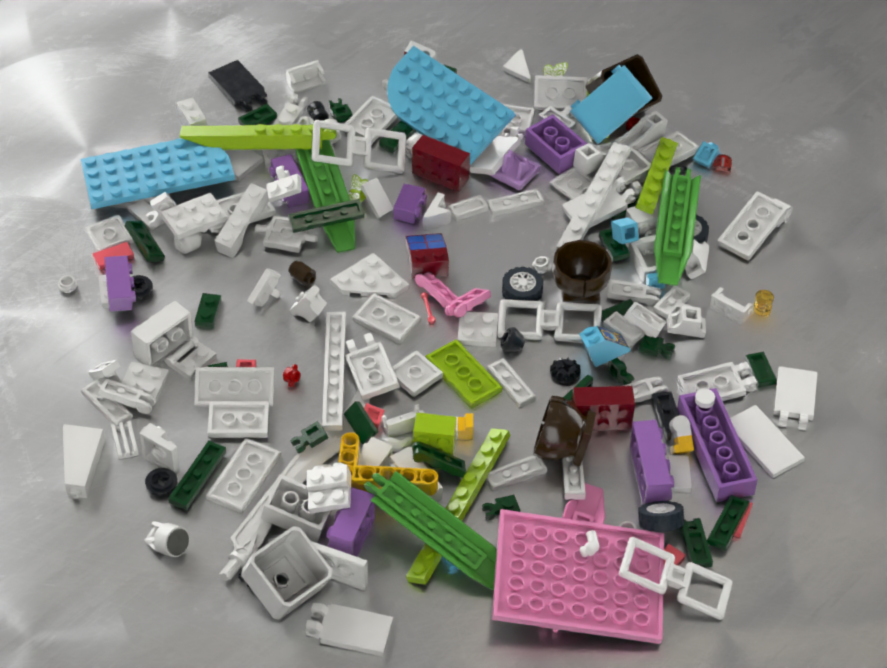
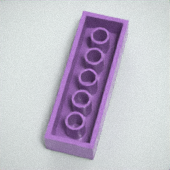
[677,388,758,502]

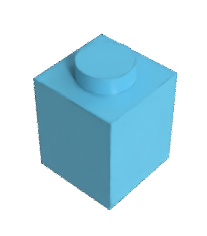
[611,217,639,244]

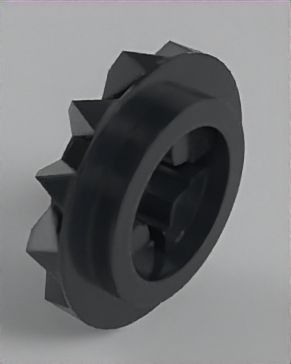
[131,275,153,300]
[550,357,581,383]
[145,468,178,497]

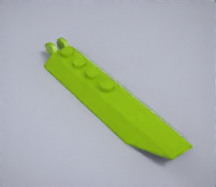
[179,124,337,150]

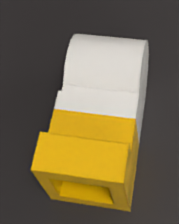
[445,413,473,440]
[669,415,694,455]

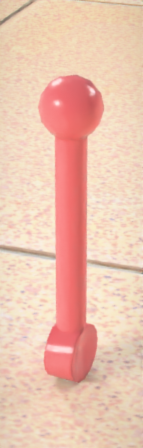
[421,292,436,324]

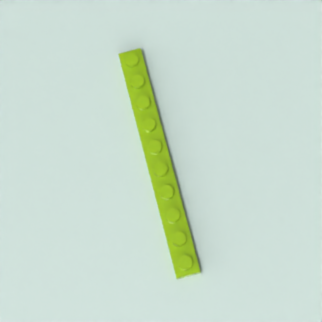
[406,428,511,585]

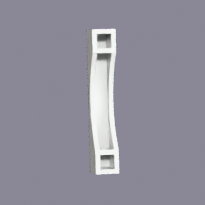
[573,111,668,176]

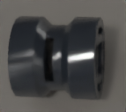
[307,101,329,121]

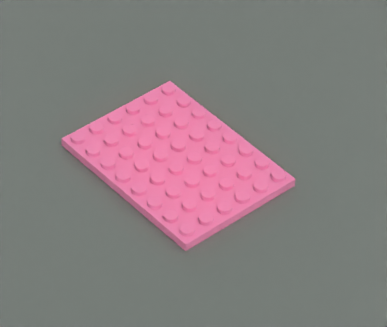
[492,509,664,644]

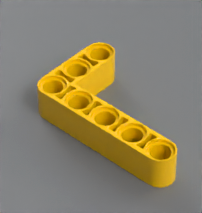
[339,432,438,496]

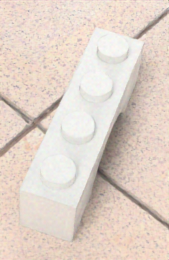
[215,183,269,258]

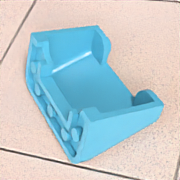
[570,65,653,144]

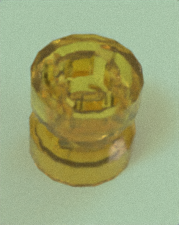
[753,290,774,316]

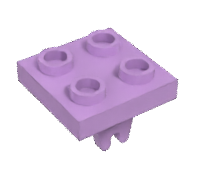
[490,150,540,191]

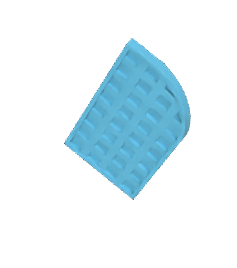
[387,46,516,165]
[81,138,235,210]

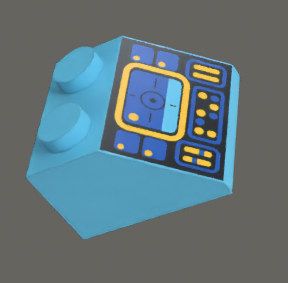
[579,326,631,367]

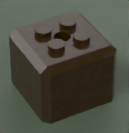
[585,54,663,120]

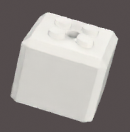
[241,526,332,619]

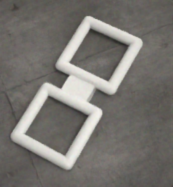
[312,120,406,174]
[497,299,602,342]
[619,537,732,620]

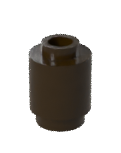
[288,260,316,286]

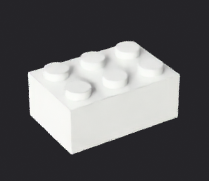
[131,301,193,366]
[260,474,331,542]

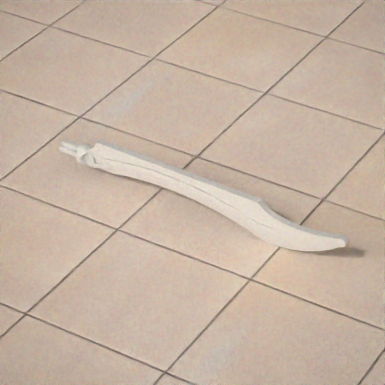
[219,390,370,581]

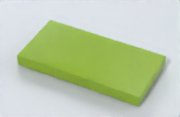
[425,339,503,409]

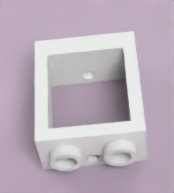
[628,235,657,284]

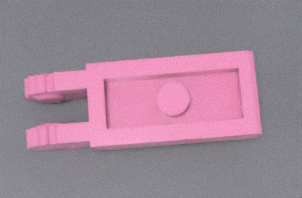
[415,272,458,308]
[445,288,491,318]

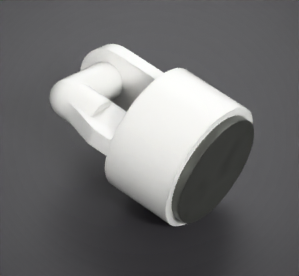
[145,521,189,557]

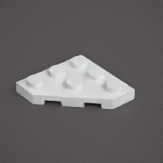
[330,253,409,298]

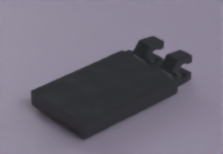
[208,60,268,112]

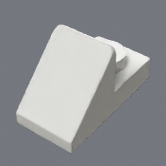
[423,193,451,230]
[87,360,121,384]

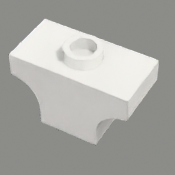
[685,239,709,279]
[288,284,327,322]
[667,305,706,338]

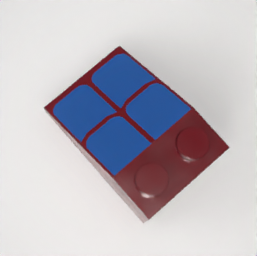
[405,233,449,279]

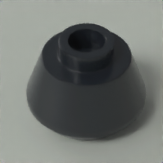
[500,327,525,352]

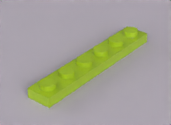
[635,137,678,215]

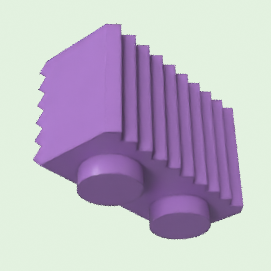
[393,183,427,224]

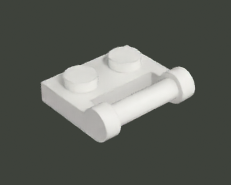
[165,336,217,381]

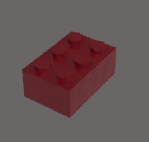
[412,135,470,192]
[572,386,635,431]

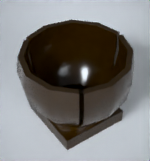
[551,240,613,304]
[533,395,596,466]

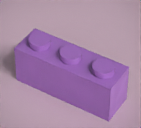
[269,154,309,208]
[104,255,136,312]

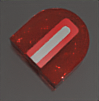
[713,154,732,172]

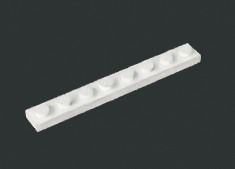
[556,142,631,249]
[322,312,346,431]

